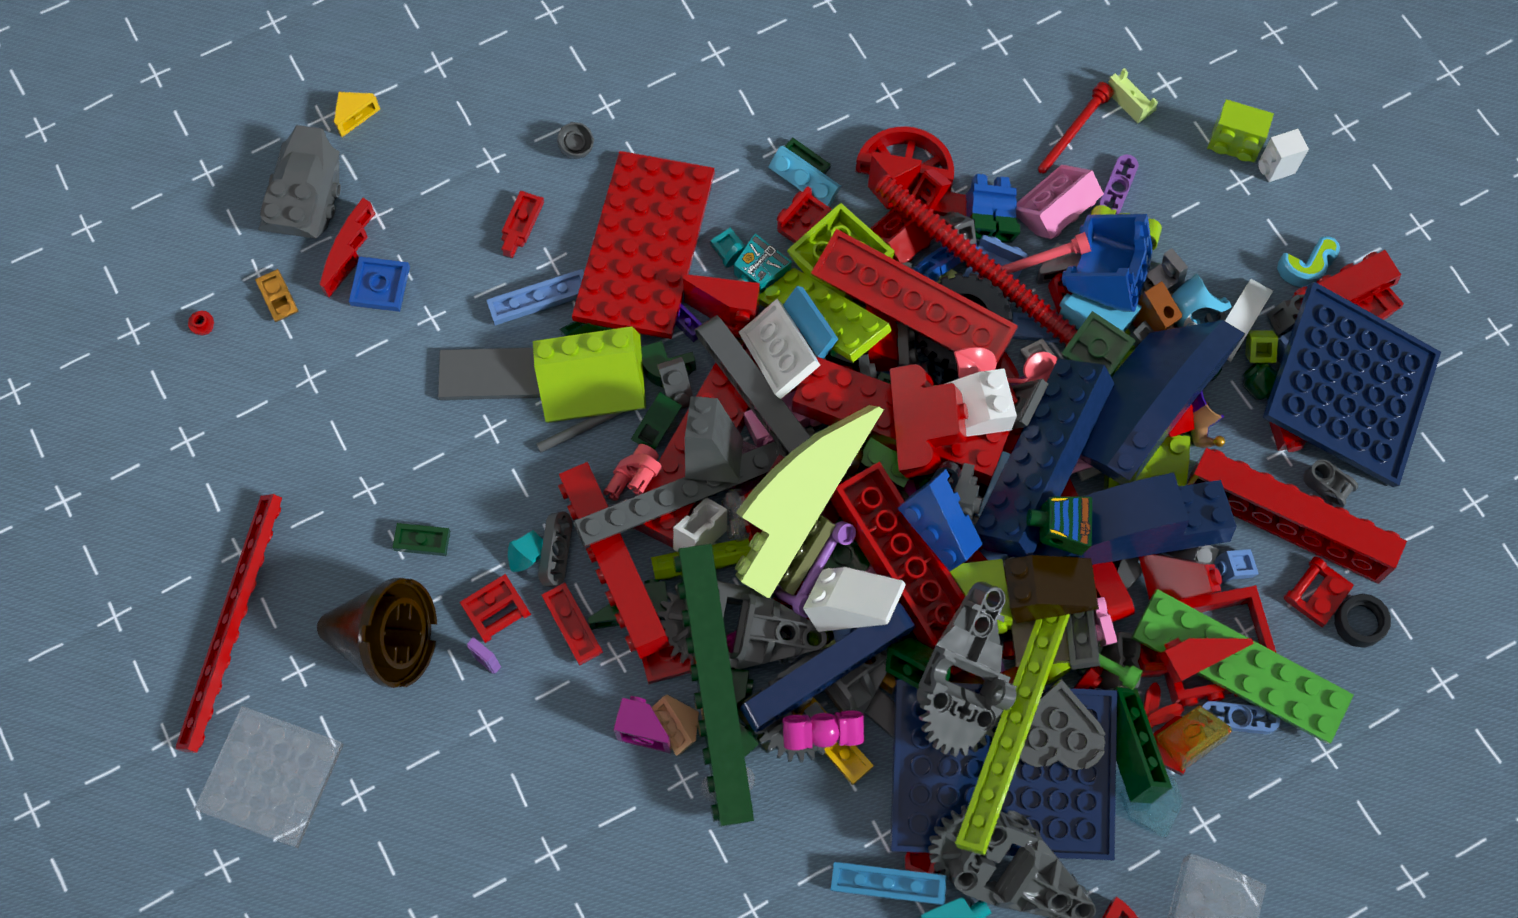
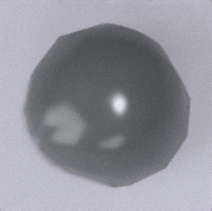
[557,122,594,159]

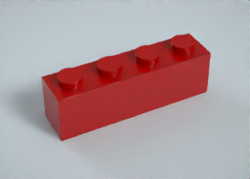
[1293,250,1401,304]

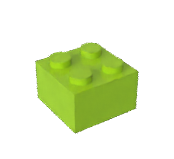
[1207,99,1274,163]

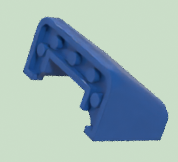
[1062,214,1152,312]

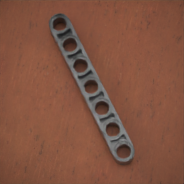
[695,315,810,456]

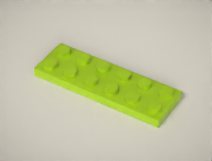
[760,268,892,362]

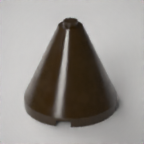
[317,578,437,688]

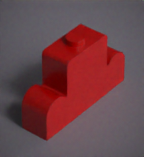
[890,365,968,478]

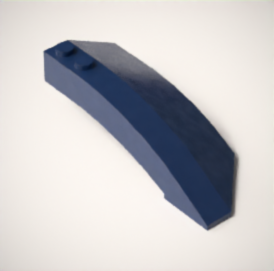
[1079,320,1245,485]

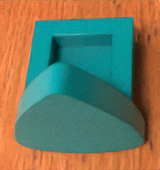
[710,228,746,268]
[508,530,543,572]

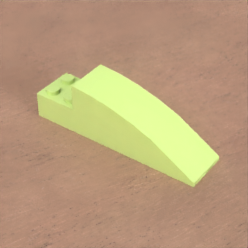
[735,405,884,598]

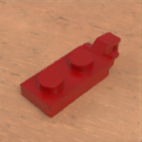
[501,191,544,259]

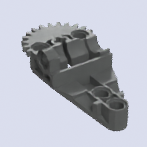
[657,581,827,670]
[917,582,1017,757]
[754,639,902,762]
[928,805,1096,918]

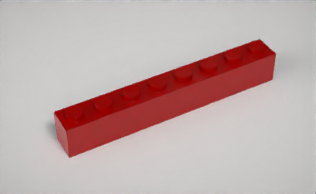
[558,462,670,659]

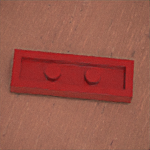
[542,583,603,666]

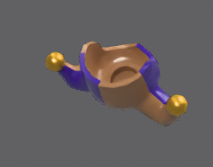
[1191,390,1225,448]

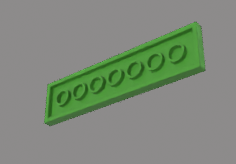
[1131,589,1354,744]

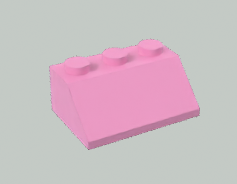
[1016,165,1103,239]

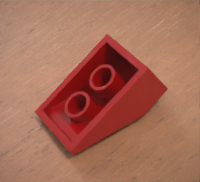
[683,274,760,330]

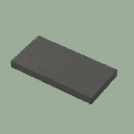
[438,348,541,400]

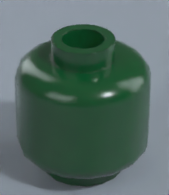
[1242,363,1277,400]

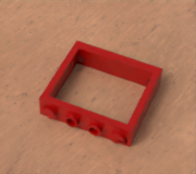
[1164,585,1277,707]

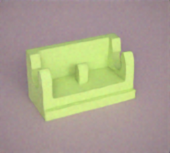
[1108,68,1158,124]

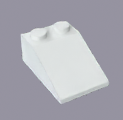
[945,369,1017,437]
[803,567,906,632]

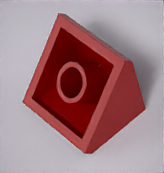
[868,151,922,210]

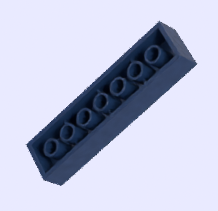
[975,358,1115,557]

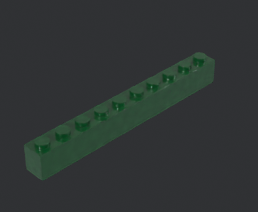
[673,544,754,827]

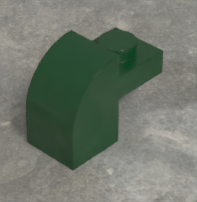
[641,341,696,387]

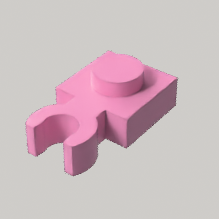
[1094,597,1117,647]

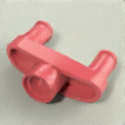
[603,444,662,501]

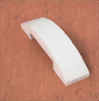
[1225,279,1273,362]

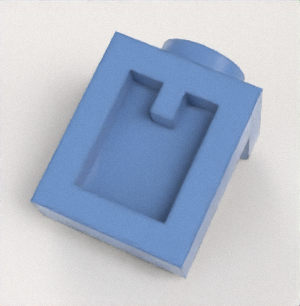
[1214,549,1259,584]

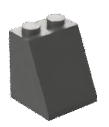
[685,396,743,483]

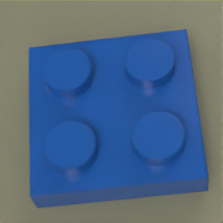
[349,256,410,312]

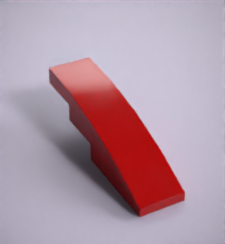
[320,198,375,298]

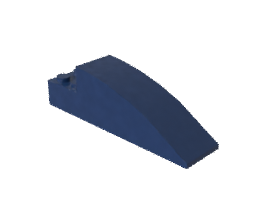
[1014,472,1237,565]

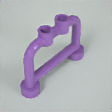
[774,521,856,618]

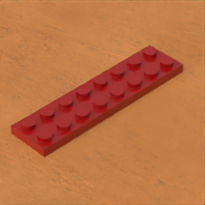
[811,229,1018,365]

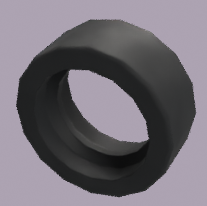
[1334,594,1391,648]

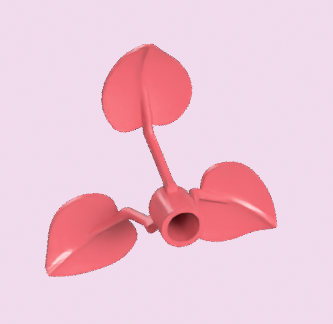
[954,347,1058,384]

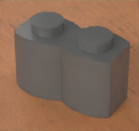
[1100,632,1141,690]

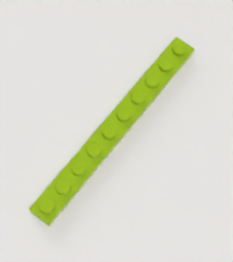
[955,614,1070,856]

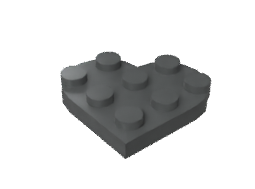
[1019,680,1105,770]

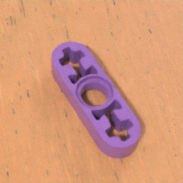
[1099,155,1138,214]

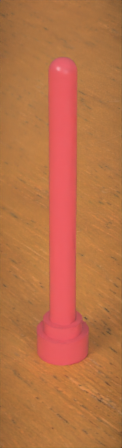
[977,232,1091,280]

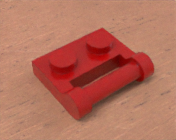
[1284,556,1354,628]
[460,574,531,643]

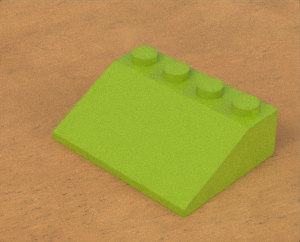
[533,327,646,423]

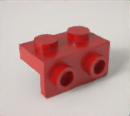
[777,186,831,243]

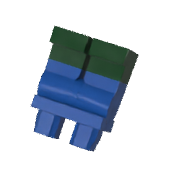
[966,174,1020,243]

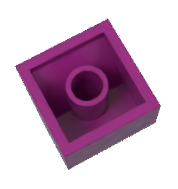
[614,696,672,754]

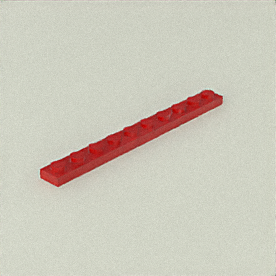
[175,494,282,753]

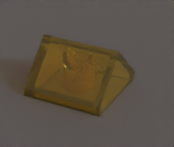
[1156,705,1232,771]

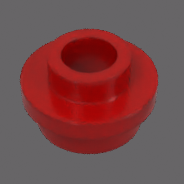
[188,311,214,335]

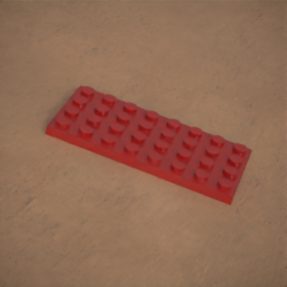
[572,151,715,339]

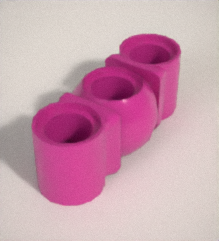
[783,710,864,750]

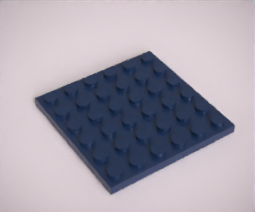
[1262,282,1441,488]

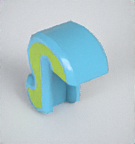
[1277,236,1340,288]

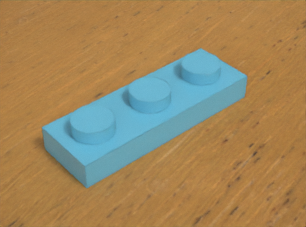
[768,146,841,207]

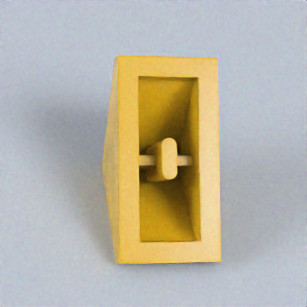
[334,92,380,137]

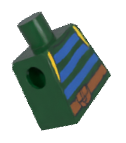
[1026,497,1092,556]

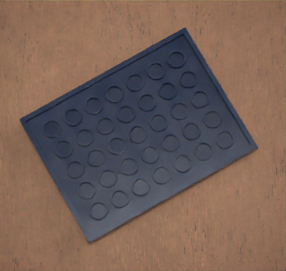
[890,680,1117,861]

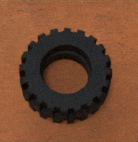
[915,273,1013,375]

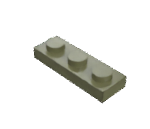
[778,514,836,595]

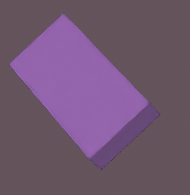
[467,637,501,674]

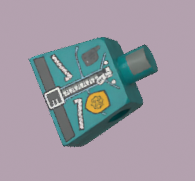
[734,233,792,294]

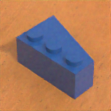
[898,469,982,571]

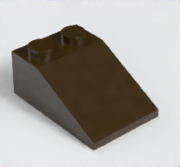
[1004,555,1099,623]

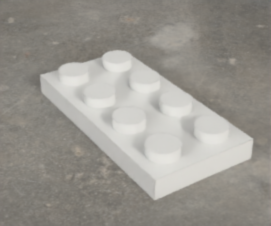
[739,299,820,399]

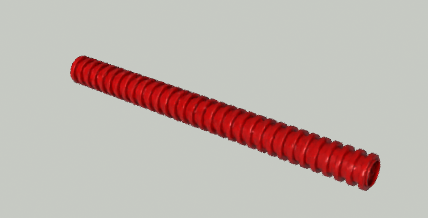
[875,174,1077,348]

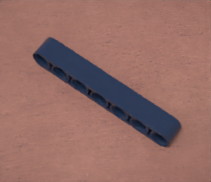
[740,603,916,732]

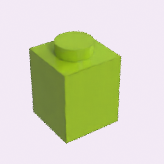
[1245,330,1278,363]

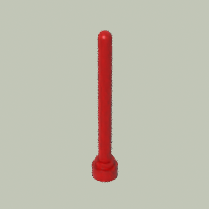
[1038,82,1114,174]

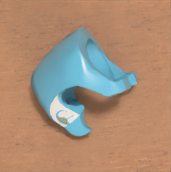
[1172,274,1232,328]

